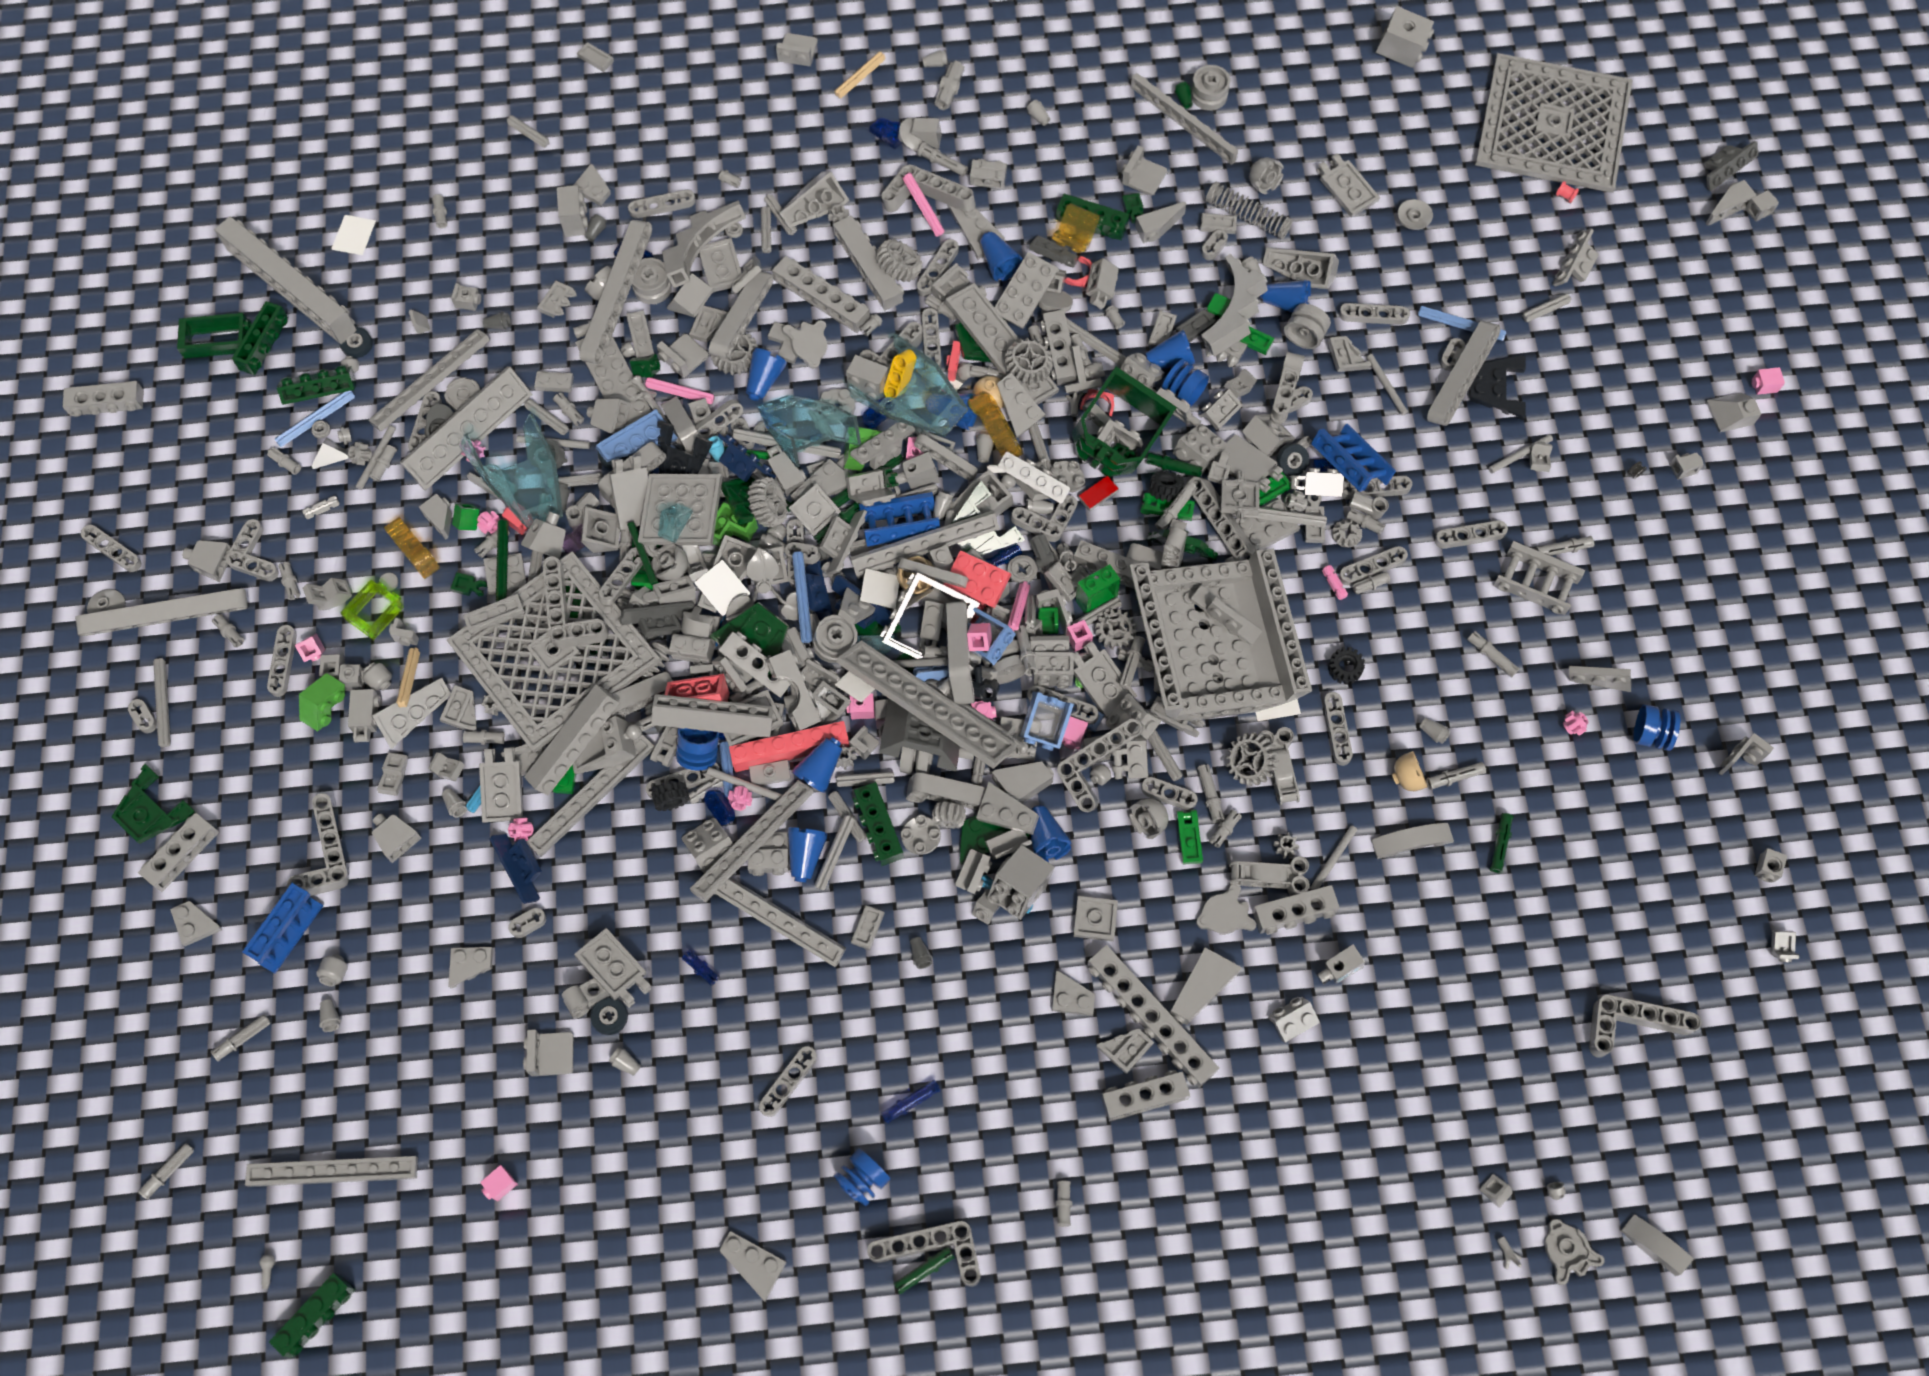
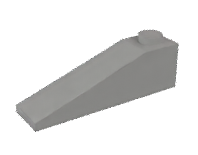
[778,171,850,228]
[1263,248,1339,289]
[698,535,758,613]

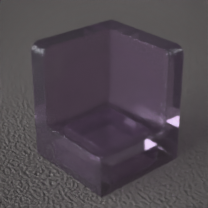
[562,524,585,555]

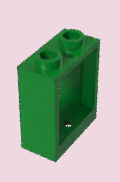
[1076,564,1120,614]

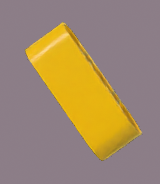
[884,349,917,400]

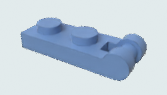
[913,664,949,682]

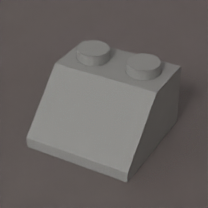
[1242,414,1296,456]

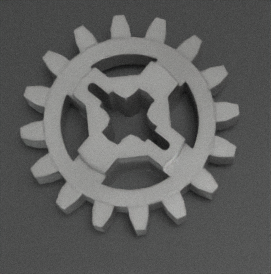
[1095,609,1137,650]

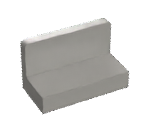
[985,830,1032,860]

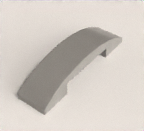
[1371,823,1454,859]

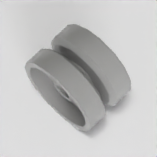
[1191,65,1231,111]
[632,258,672,304]
[1284,304,1331,349]
[812,615,857,663]
[982,640,1025,685]
[900,734,934,774]

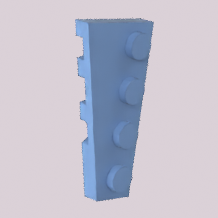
[595,409,678,462]

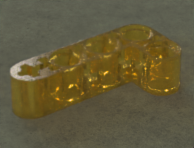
[968,391,1023,457]
[383,517,440,579]

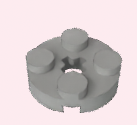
[819,389,855,424]

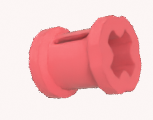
[1556,181,1579,203]

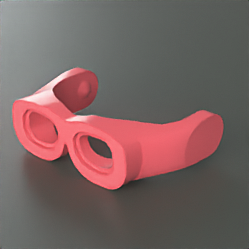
[1065,256,1093,288]
[1080,389,1114,417]

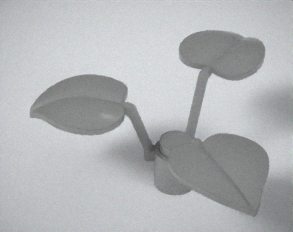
[726,547,813,620]

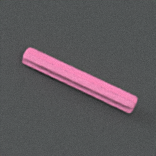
[903,173,945,237]
[645,377,714,404]
[1008,581,1030,631]

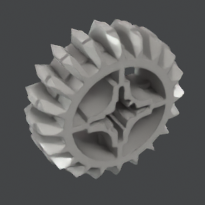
[876,239,923,282]
[711,332,758,376]
[1004,337,1053,385]
[748,477,788,528]
[1226,733,1279,786]

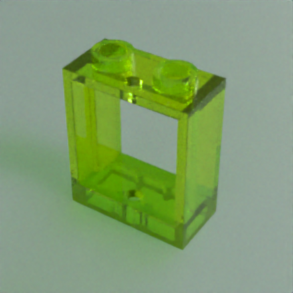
[340,580,404,641]

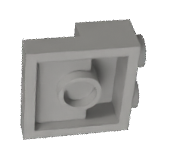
[748,832,789,876]

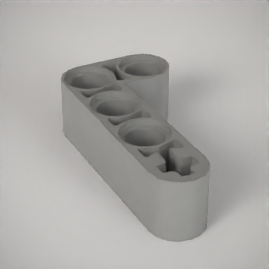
[859,322,923,370]
[661,396,700,454]
[598,442,666,508]
[608,672,673,720]
[906,773,986,810]

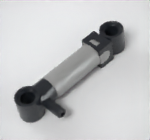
[925,665,1000,703]

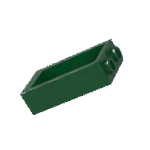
[177,313,251,358]

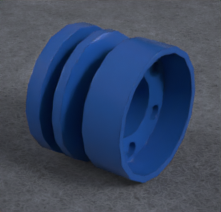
[1162,359,1209,407]
[1633,704,1681,751]
[676,728,719,771]
[834,1148,891,1207]

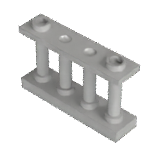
[1493,541,1585,615]

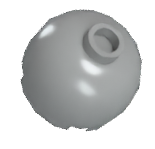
[1249,157,1284,194]
[585,266,612,301]
[651,543,688,581]
[1129,799,1169,839]

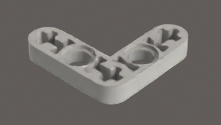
[1011,495,1077,542]
[226,519,279,581]

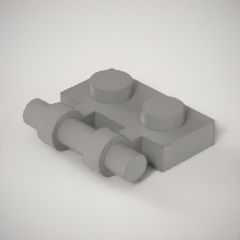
[1111,738,1148,779]

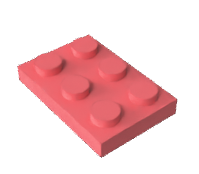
[944,550,1012,609]

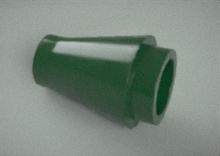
[1174,82,1193,109]

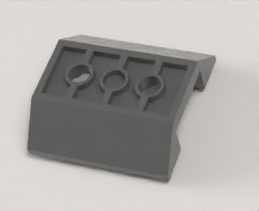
[879,699,960,772]

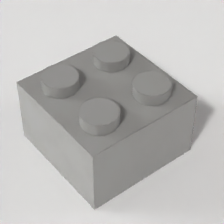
[557,185,589,237]
[846,355,889,403]

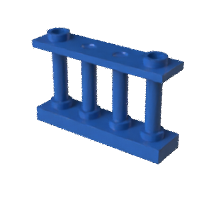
[1311,424,1396,492]
[859,492,940,547]
[242,883,324,974]

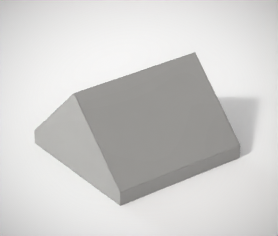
[667,273,714,317]
[581,507,620,553]

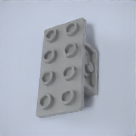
[994,252,1058,329]

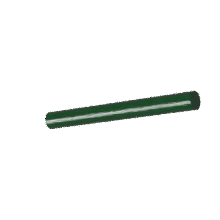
[627,522,658,586]

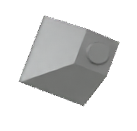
[1706,393,1761,433]

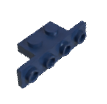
[718,433,776,482]
[805,561,833,621]
[832,575,892,629]
[489,834,542,904]

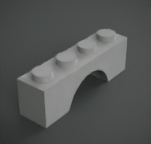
[765,650,821,731]

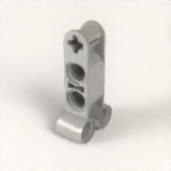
[1271,352,1305,424]
[1255,727,1300,805]
[1230,856,1309,896]
[562,978,610,1019]

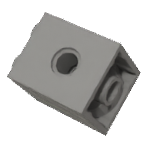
[1376,6,1434,68]
[987,845,1055,920]

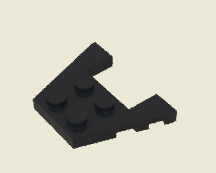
[1469,355,1526,420]
[657,421,713,474]

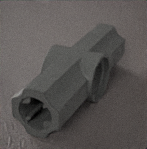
[1030,534,1059,591]

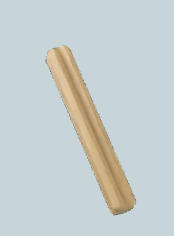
[835,52,885,98]
[396,647,420,708]

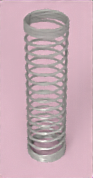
[1206,181,1293,239]

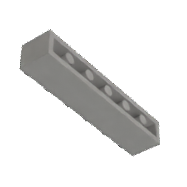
[833,215,904,311]
[524,684,620,796]
[651,694,773,737]

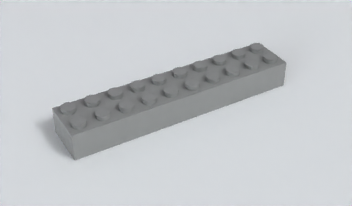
[214,216,356,344]

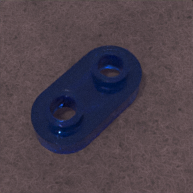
[862,398,895,428]
[704,789,735,825]

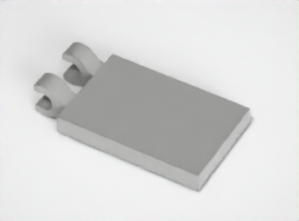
[1316,153,1380,218]
[1213,434,1283,493]
[608,455,648,530]
[1074,641,1137,719]
[479,748,523,823]
[574,928,651,1008]

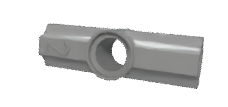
[935,61,964,110]

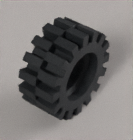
[1149,471,1184,502]
[1328,647,1365,685]
[651,781,690,811]

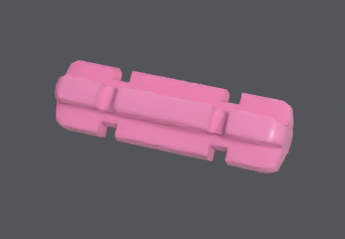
[1322,565,1348,600]

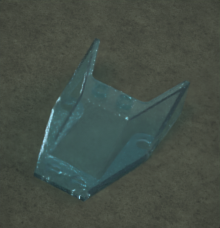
[848,333,969,437]
[757,395,861,468]
[459,413,563,529]

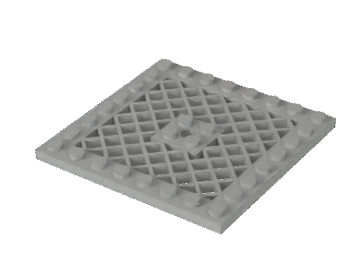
[1475,53,1633,193]
[447,552,661,753]

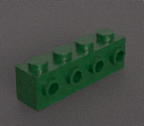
[1056,193,1130,241]
[231,301,288,375]
[277,366,357,405]
[852,782,904,866]
[269,1273,356,1359]

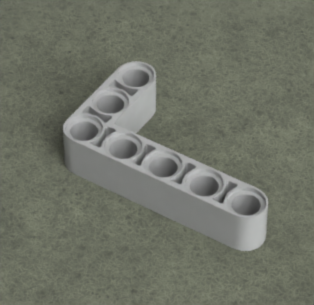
[882,165,976,212]
[1126,527,1187,571]
[543,556,609,648]
[946,601,975,705]
[1057,719,1144,812]
[287,793,349,896]
[1589,995,1701,1058]
[867,1221,980,1287]

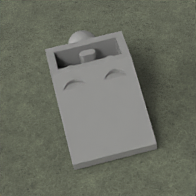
[948,469,1016,517]
[572,716,642,774]

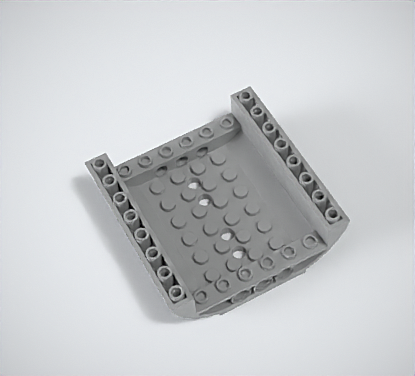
[1129,548,1312,721]

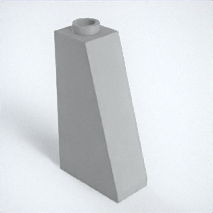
[1170,948,1242,1025]

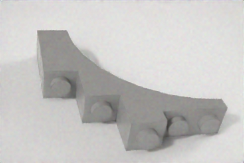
[662,200,746,288]
[1201,254,1268,357]

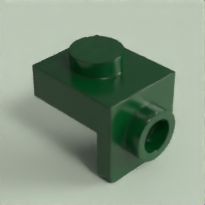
[630,354,660,377]

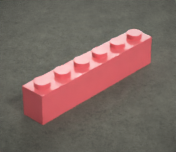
[729,721,850,772]

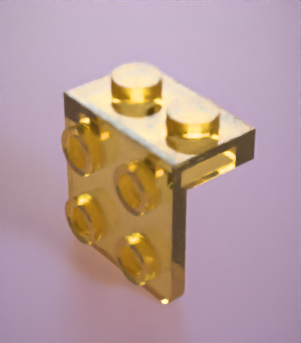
[1052,204,1100,253]

